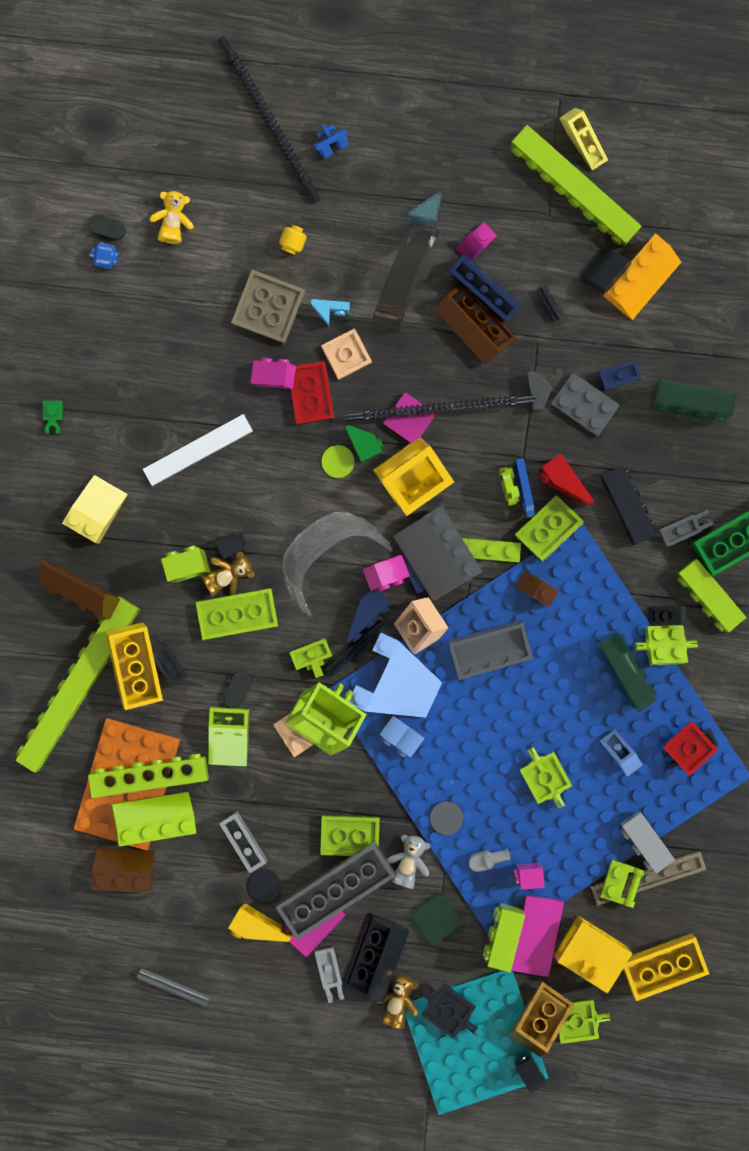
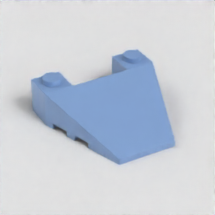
[349,633,442,718]

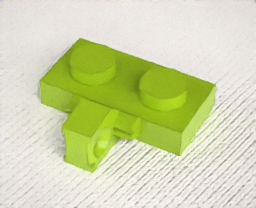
[290,638,332,678]

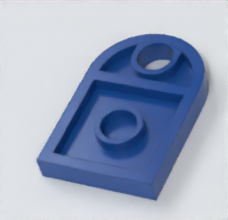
[513,458,534,518]

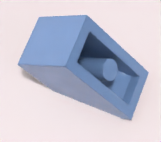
[600,730,643,777]

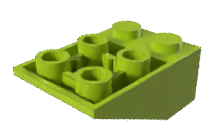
[208,707,250,767]

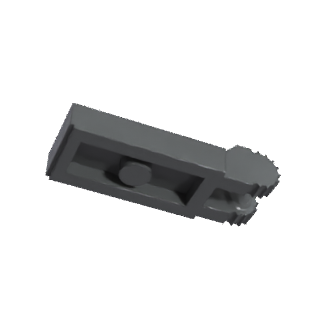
[658,510,714,547]

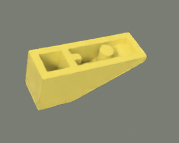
[559,108,608,170]

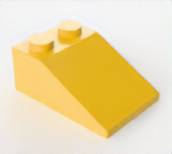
[228,903,293,942]

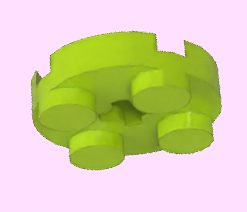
[499,467,520,506]

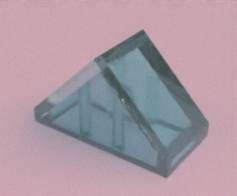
[408,192,442,225]

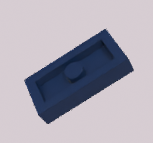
[598,360,641,391]

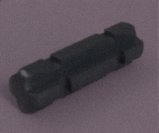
[537,285,563,322]

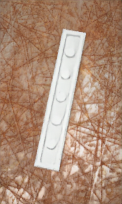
[143,414,253,486]

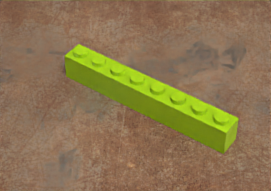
[510,125,642,247]

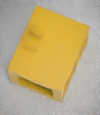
[373,437,454,516]
[554,916,632,993]

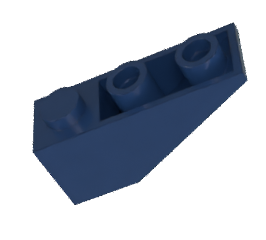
[347,589,390,643]

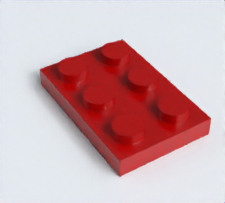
[291,361,334,425]

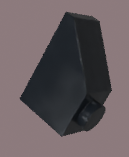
[514,1053,547,1094]

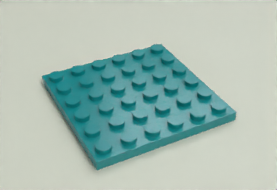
[405,970,548,1115]

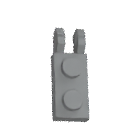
[314,946,345,1003]

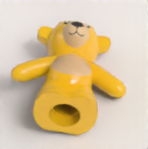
[149,191,193,244]

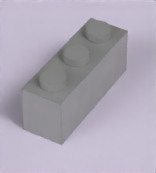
[219,811,267,874]
[620,811,675,874]

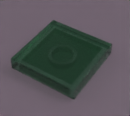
[410,891,463,946]

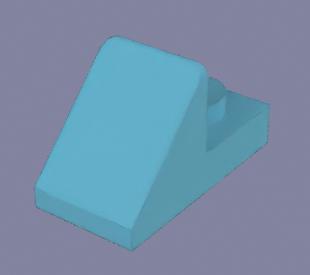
[311,299,350,326]

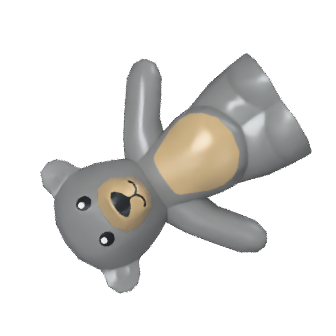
[387,835,430,889]

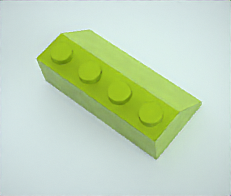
[112,792,196,846]

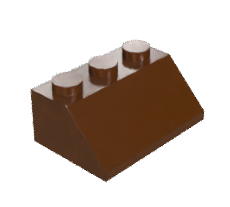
[91,848,155,893]

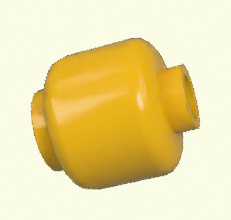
[279,225,307,255]

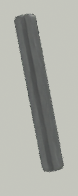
[137,969,210,1007]

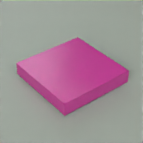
[383,392,436,443]

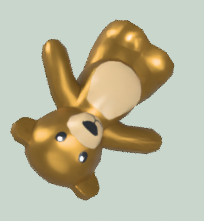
[201,551,255,597]
[378,974,419,1029]

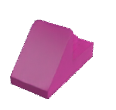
[456,223,497,260]

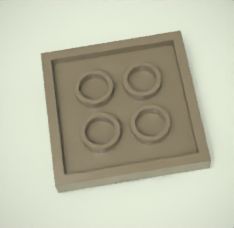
[231,270,305,344]

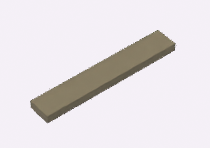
[590,851,706,906]

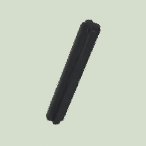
[325,619,386,676]

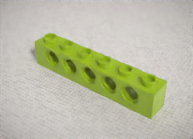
[88,753,209,798]

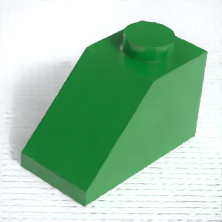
[345,425,384,463]

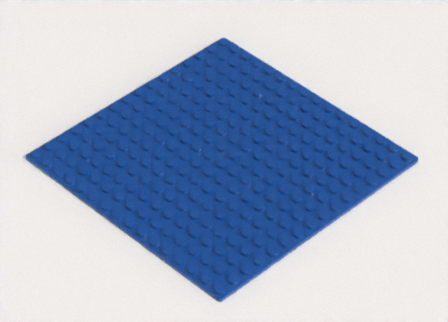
[330,524,749,934]

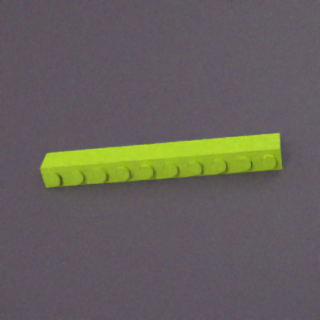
[16,597,140,773]

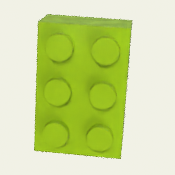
[161,546,211,583]
[483,903,525,973]

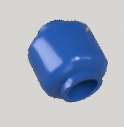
[90,242,119,269]

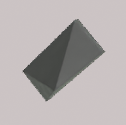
[528,371,552,411]

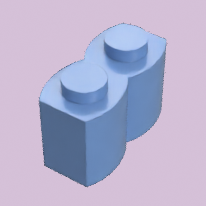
[379,715,424,758]

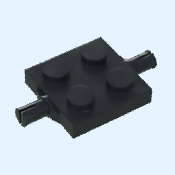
[420,983,478,1039]

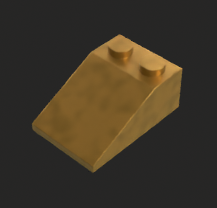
[508,982,574,1057]

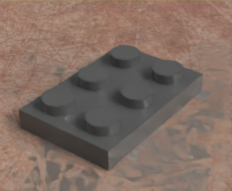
[550,373,620,437]

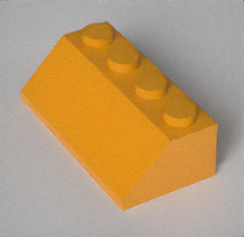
[603,233,681,320]

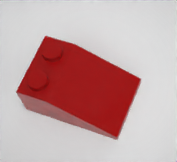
[538,454,594,506]

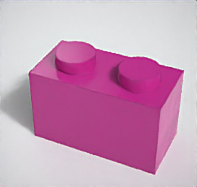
[251,358,296,389]
[363,555,410,592]
[513,862,545,890]

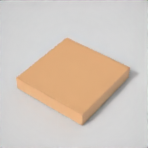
[321,328,372,380]

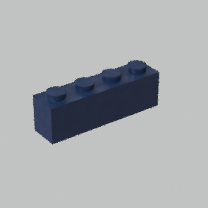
[449,254,522,322]

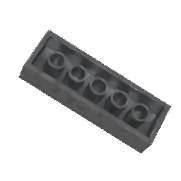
[275,841,395,940]

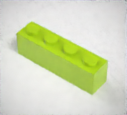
[676,559,747,632]

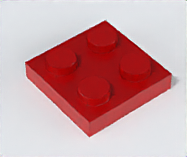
[662,721,718,776]

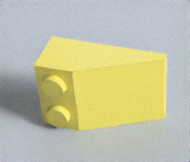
[62,475,128,544]

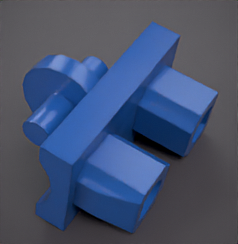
[313,124,349,158]

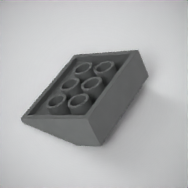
[393,506,482,601]

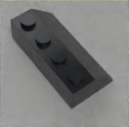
[343,913,410,1003]

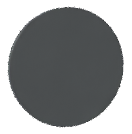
[430,801,463,835]

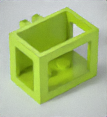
[284,682,367,756]

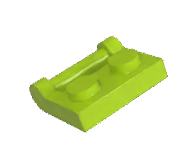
[600,859,645,908]

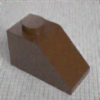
[515,571,559,607]

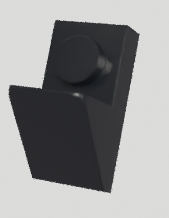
[649,606,686,626]

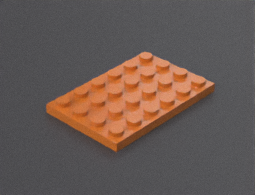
[74,718,181,851]

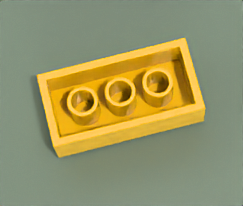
[105,622,163,710]
[623,933,709,1001]

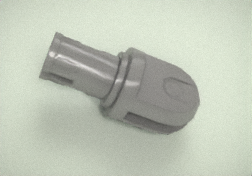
[468,848,511,872]

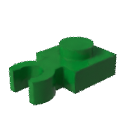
[43,401,63,434]

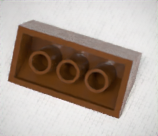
[434,283,516,365]
[40,560,120,620]

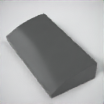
[447,620,533,680]

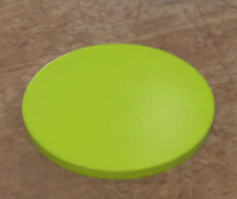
[322,445,355,478]

